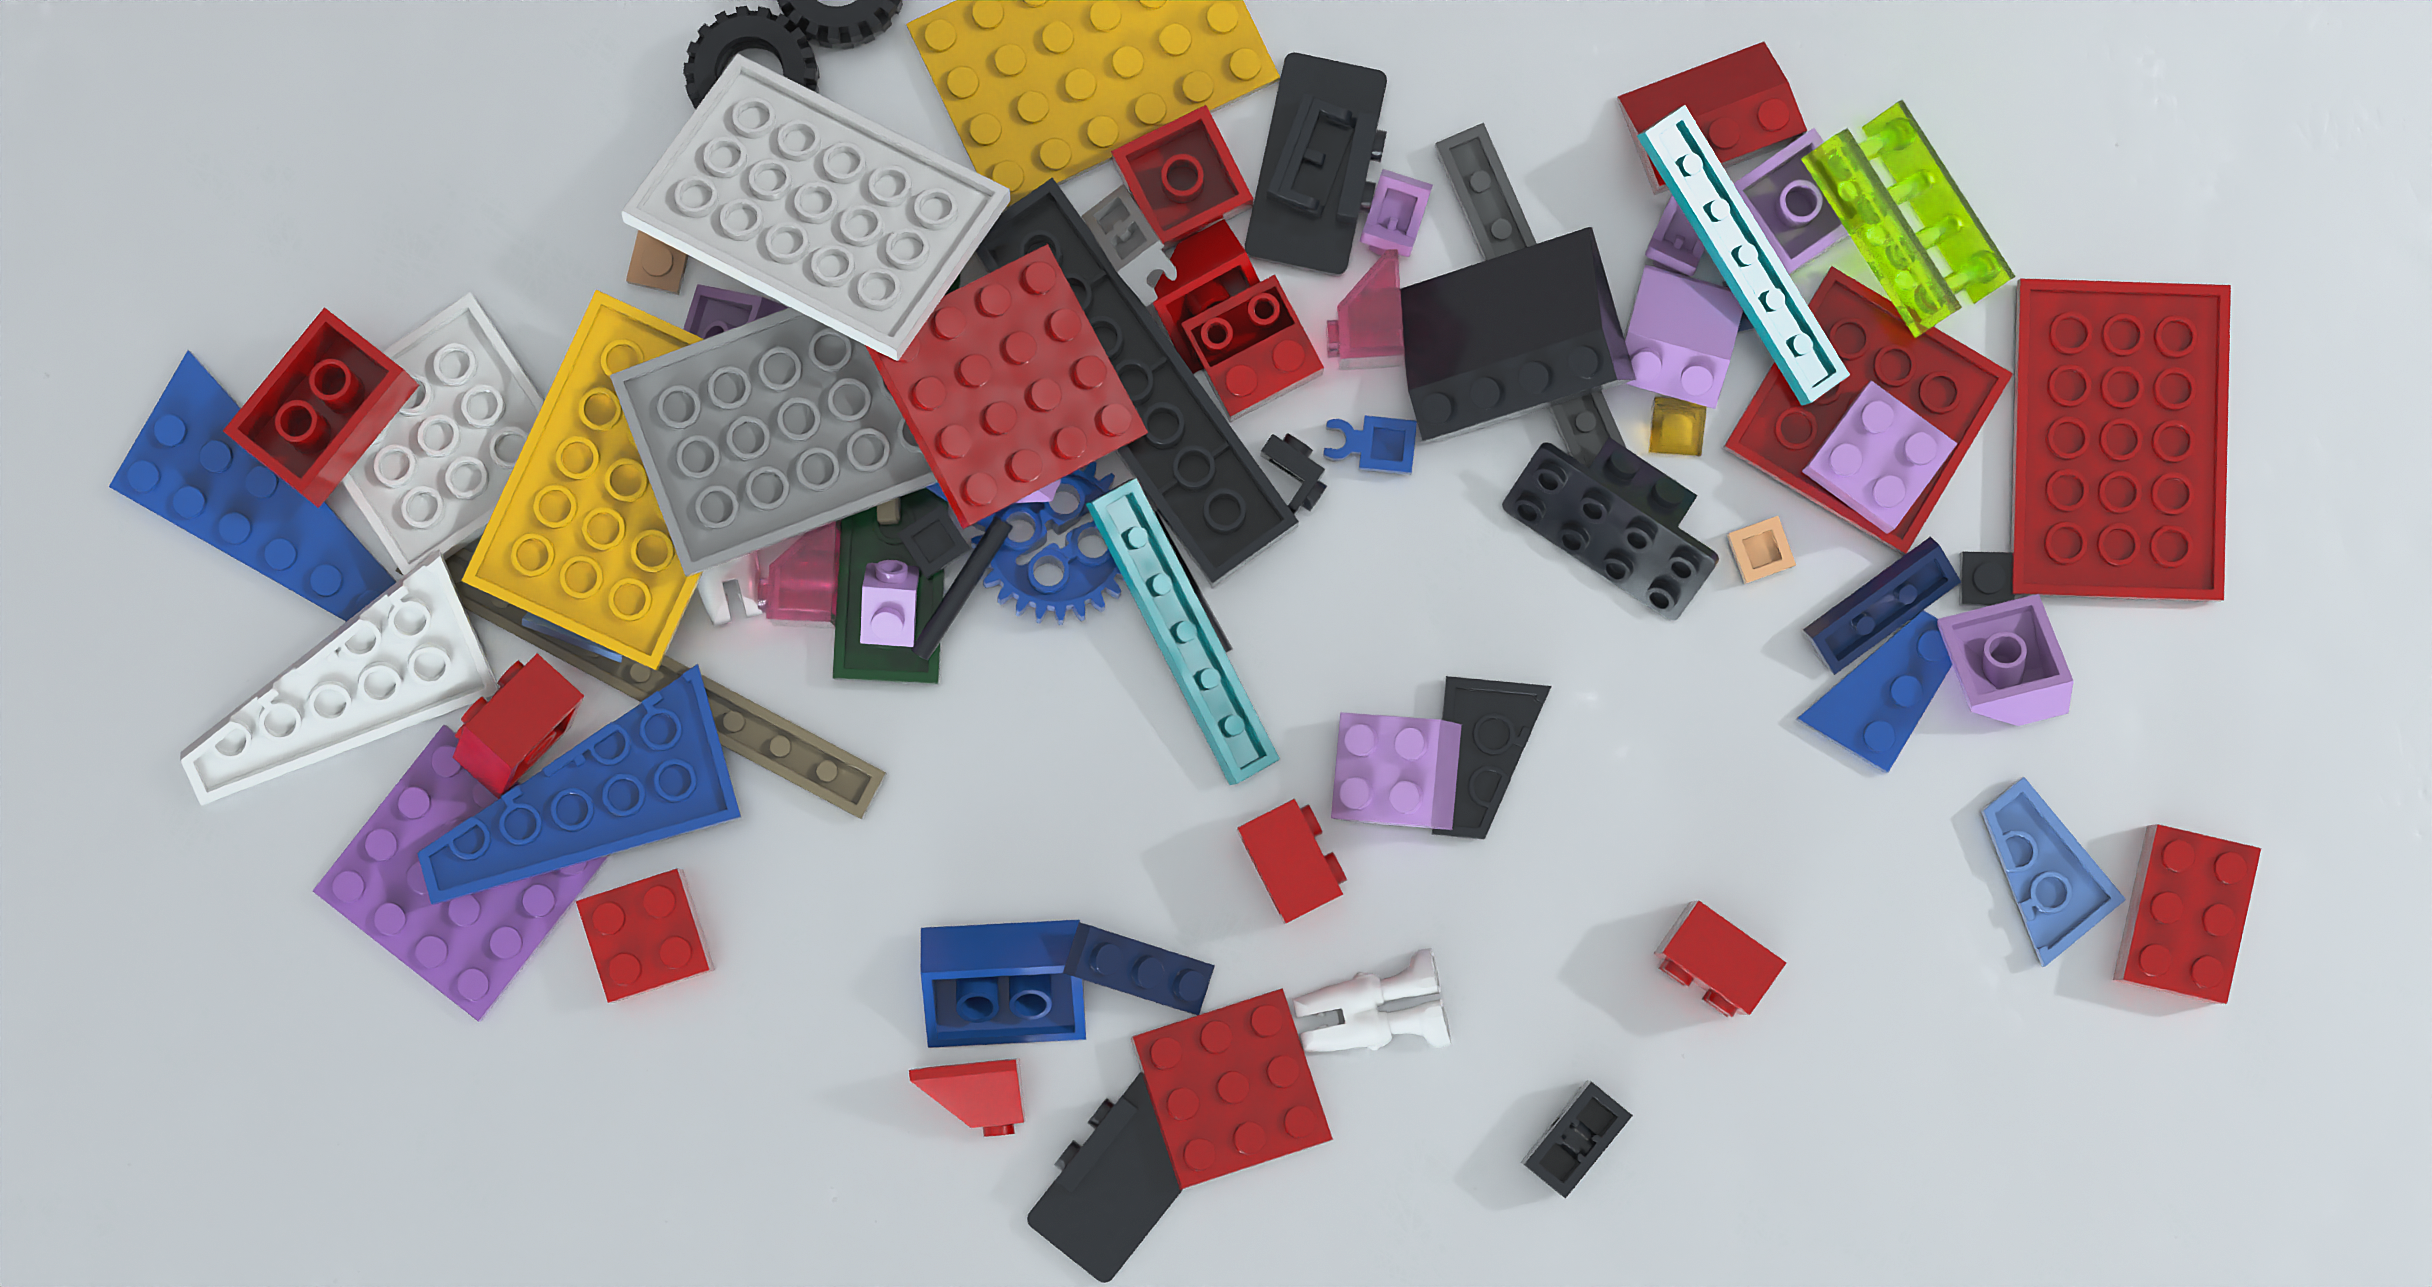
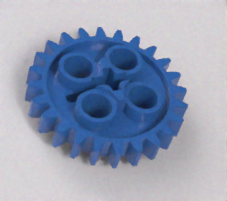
[971,461,1124,625]

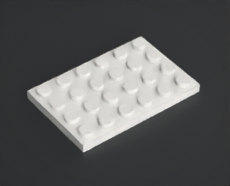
[622,54,1010,361]

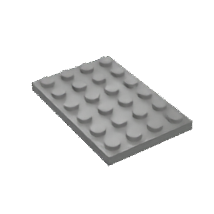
[610,307,938,577]

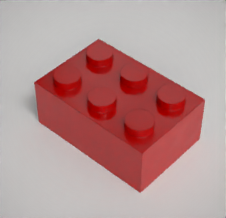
[223,307,420,508]
[2113,824,2261,1004]

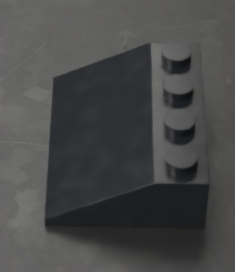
[1397,227,1636,442]

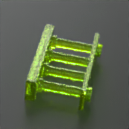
[1801,99,2016,338]

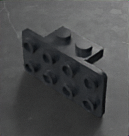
[1245,52,1387,276]
[1502,437,1719,620]
[1027,1072,1182,1283]

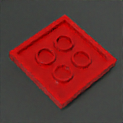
[1131,988,1333,1190]

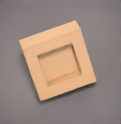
[626,230,689,295]
[1727,516,1796,584]

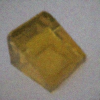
[1648,397,1707,457]

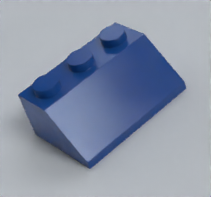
[920,920,1086,1048]

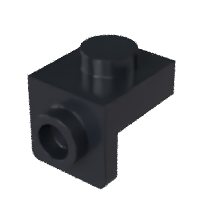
[1260,433,1327,516]

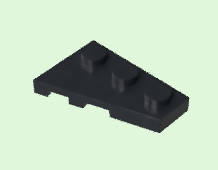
[1431,676,1552,840]

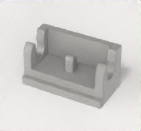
[1081,184,1177,307]

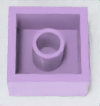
[1733,128,1875,276]
[1802,381,1957,534]
[1331,712,1462,830]

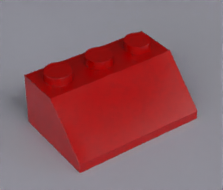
[1617,42,1807,195]

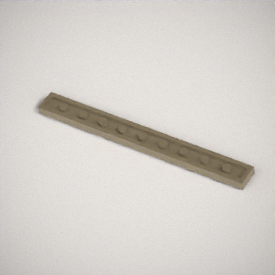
[395,548,887,819]

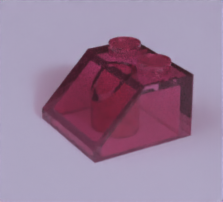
[1326,249,1405,370]
[758,520,841,629]

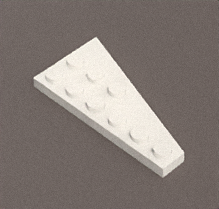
[180,548,498,805]

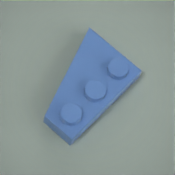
[1981,777,2126,967]

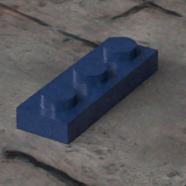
[1803,537,1961,675]
[1063,922,1215,1016]

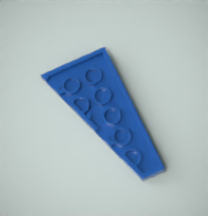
[109,350,397,622]
[417,664,742,905]

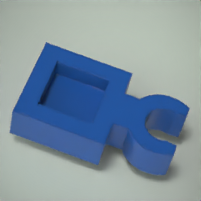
[1323,415,1417,475]

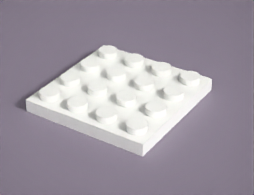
[342,292,544,576]

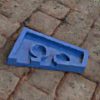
[1796,610,1953,773]

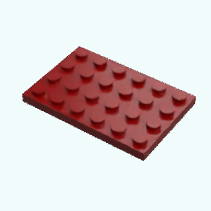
[2011,278,2231,602]

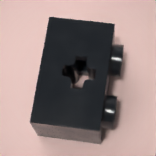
[1520,1080,1633,1199]

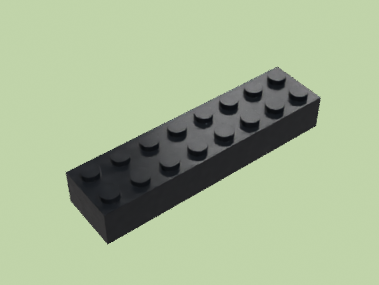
[973,177,1299,588]

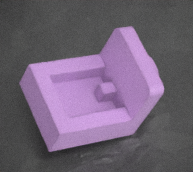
[1359,169,1433,258]
[1645,194,1705,276]
[860,560,920,647]

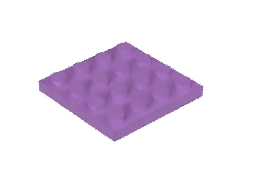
[313,725,611,1022]

